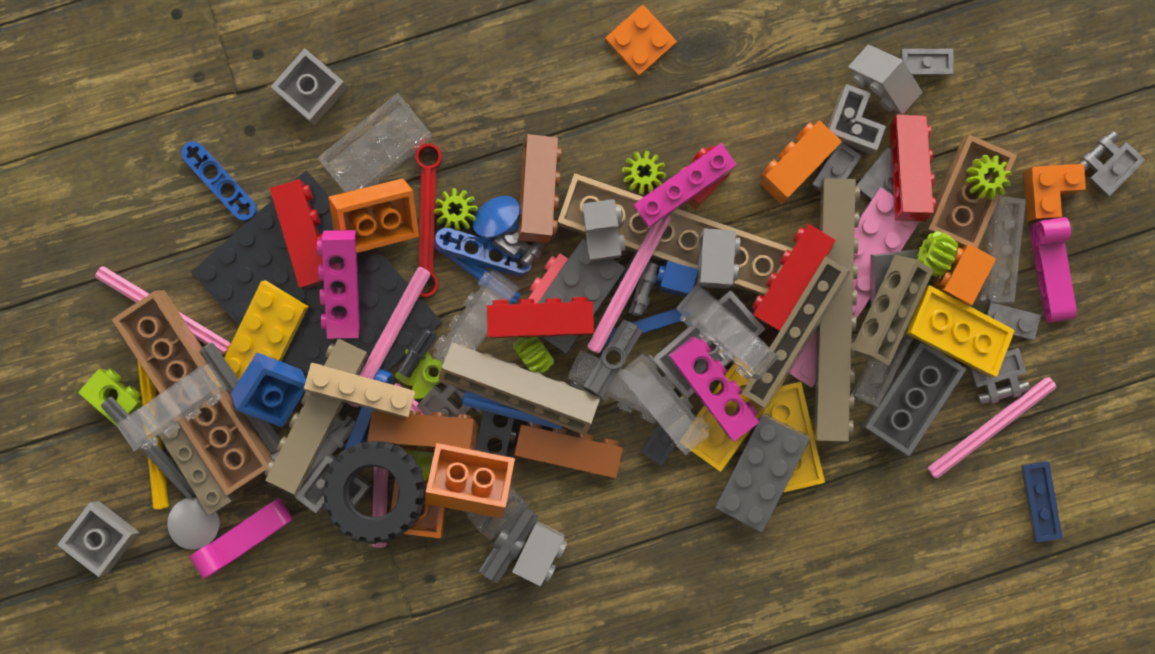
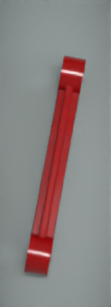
[416,143,442,298]

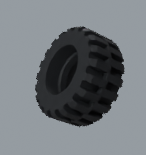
[321,441,427,544]

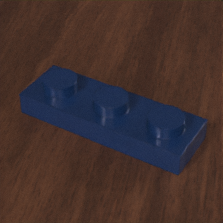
[1021,461,1063,542]

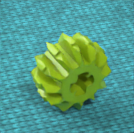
[622,151,666,195]
[965,155,1012,200]
[434,188,478,231]
[916,231,958,277]
[513,337,554,374]

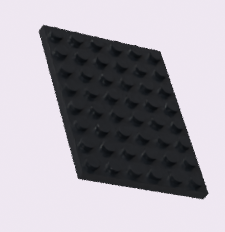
[191,170,443,415]

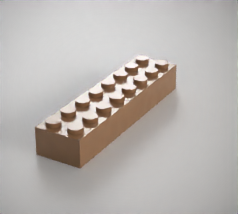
[112,290,272,496]

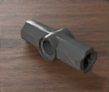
[583,319,643,398]
[479,505,539,583]

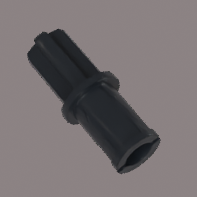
[396,328,437,378]

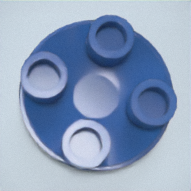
[473,196,520,241]

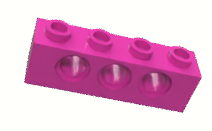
[633,143,737,229]
[317,230,360,339]
[668,337,759,441]

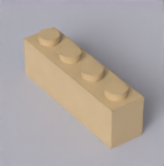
[303,363,415,419]

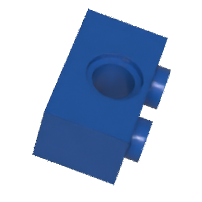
[656,261,698,298]

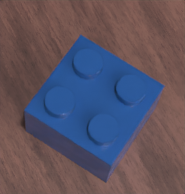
[231,352,306,427]

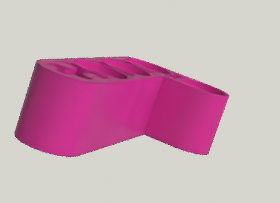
[1030,217,1077,323]
[189,498,294,579]

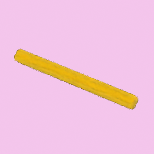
[138,361,169,510]

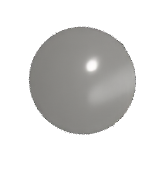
[167,497,221,549]

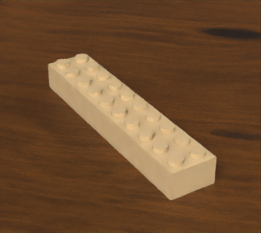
[557,173,793,297]

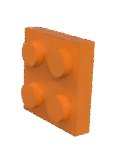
[605,4,677,77]

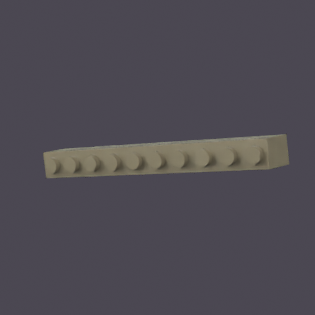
[814,178,860,441]

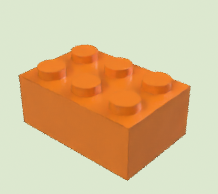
[759,120,842,204]
[328,179,419,253]
[425,443,515,519]

